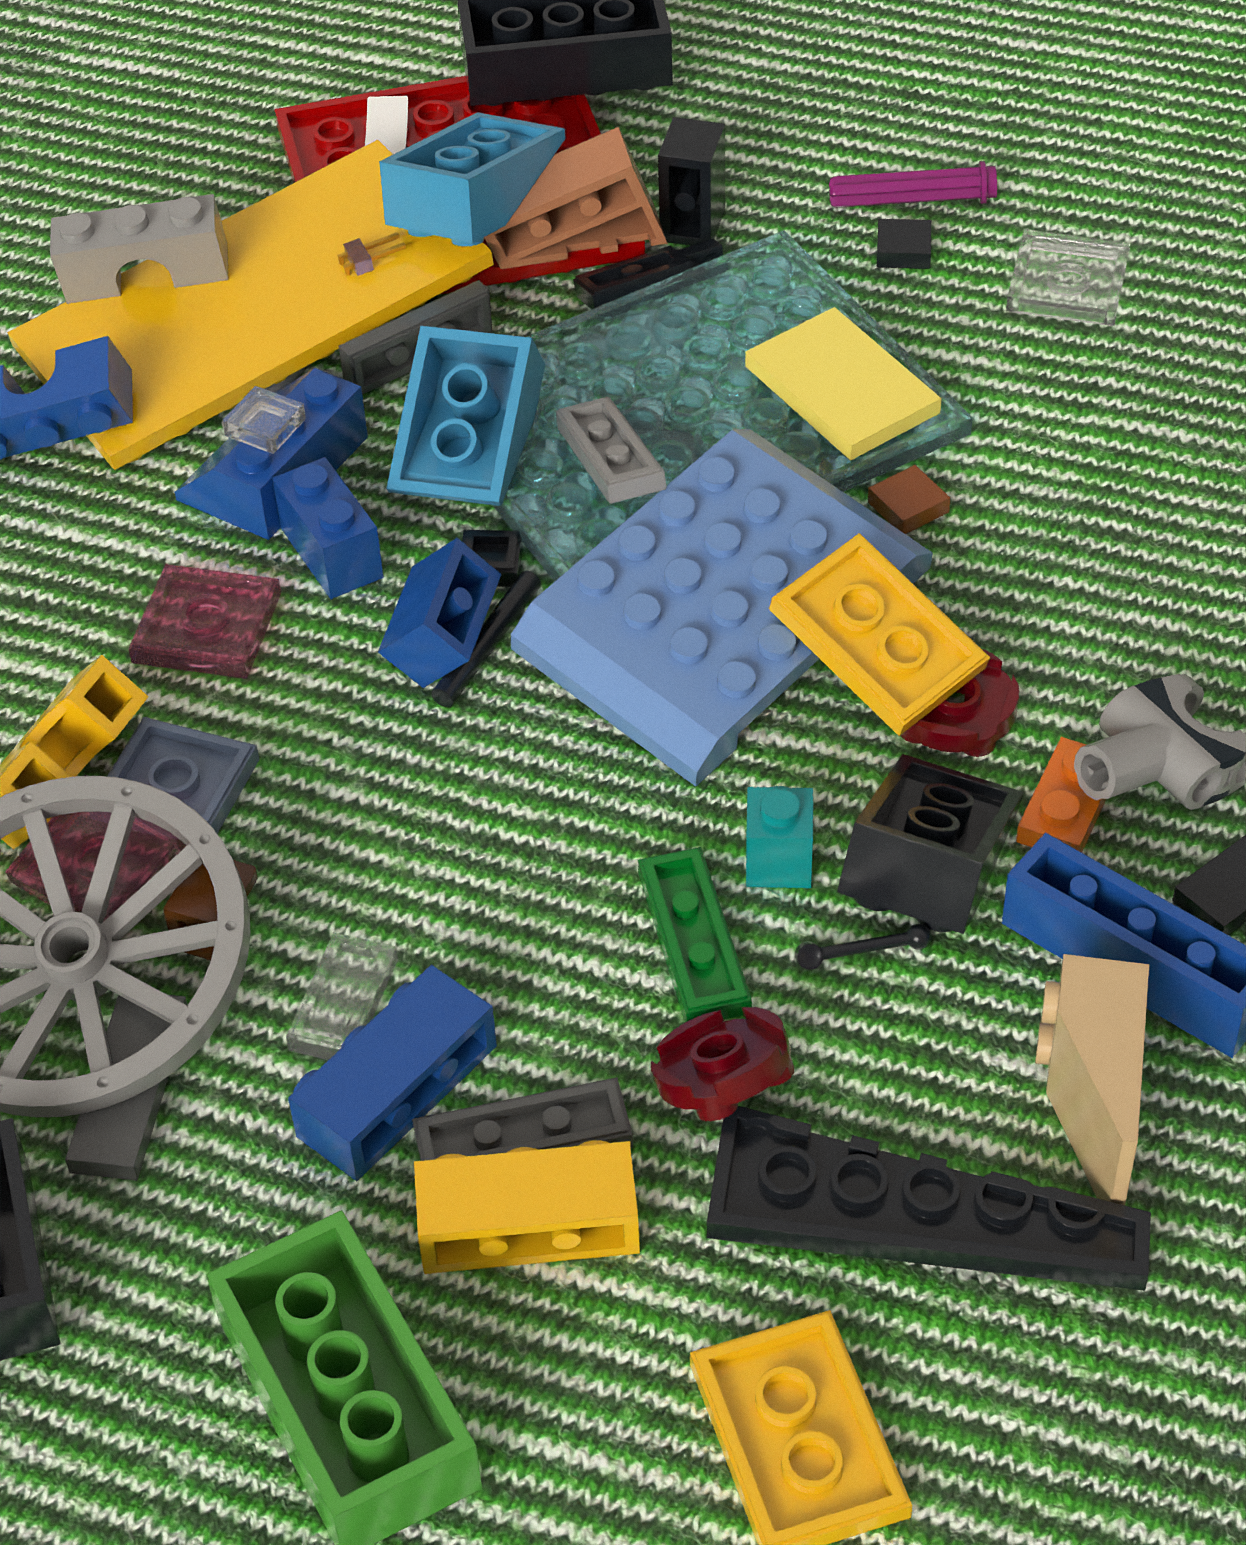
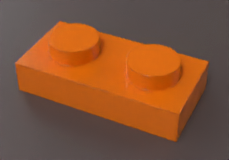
[1016,737,1106,853]

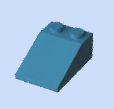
[379,112,565,246]
[386,326,545,506]

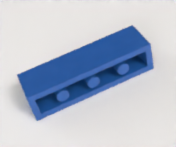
[1002,832,1246,1058]

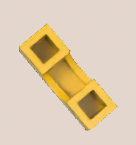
[0,655,149,850]

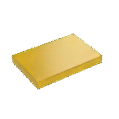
[769,533,990,736]
[690,1310,913,1545]

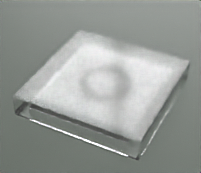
[1006,229,1131,326]

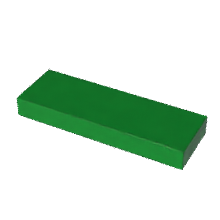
[638,847,752,1023]

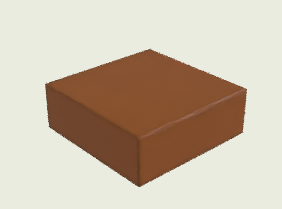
[868,465,950,534]

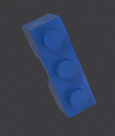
[0,336,133,460]

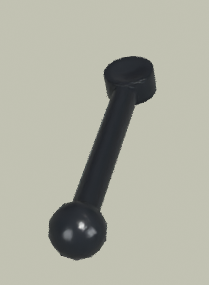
[795,924,932,970]

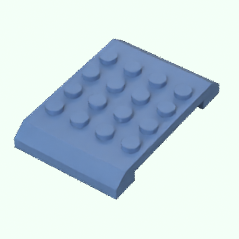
[511,429,933,787]

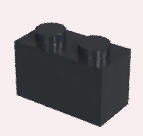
[658,117,725,246]

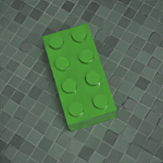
[206,1210,482,1545]

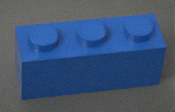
[288,965,497,1181]

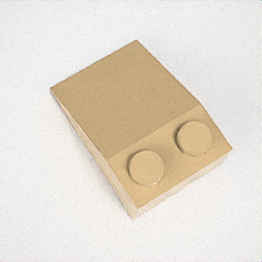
[1035,954,1149,1205]

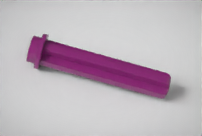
[829,161,997,208]

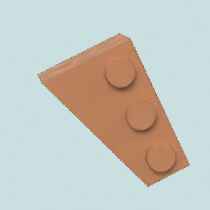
[484,127,668,269]

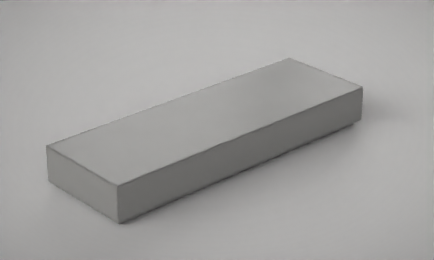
[555,397,666,504]

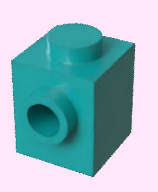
[746,786,813,888]

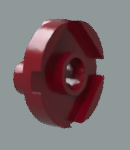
[900,648,1019,757]
[651,1007,794,1121]

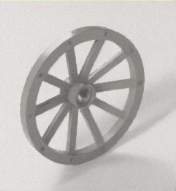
[0,776,251,1117]

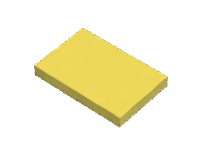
[745,307,942,461]

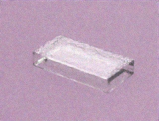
[286,932,398,1060]

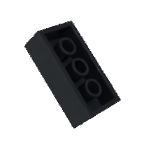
[457,0,673,106]

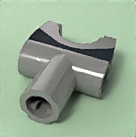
[1074,674,1246,810]

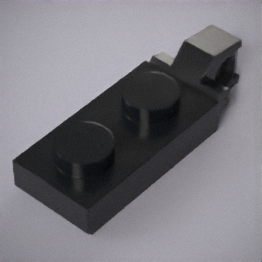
[573,238,727,314]

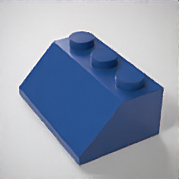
[175,368,368,540]

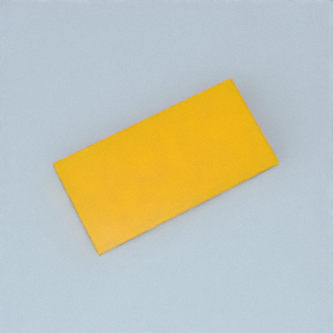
[7,140,494,470]

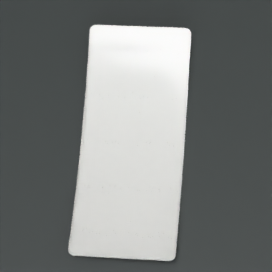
[365,96,408,154]

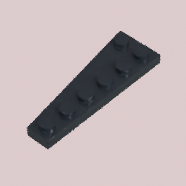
[707,1106,1151,1291]

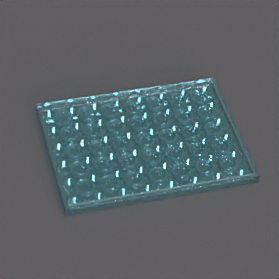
[406,230,973,581]

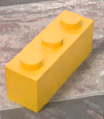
[414,1140,640,1274]

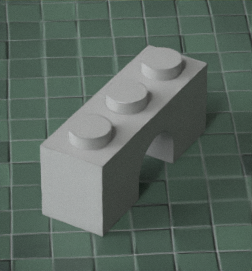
[50,194,229,304]

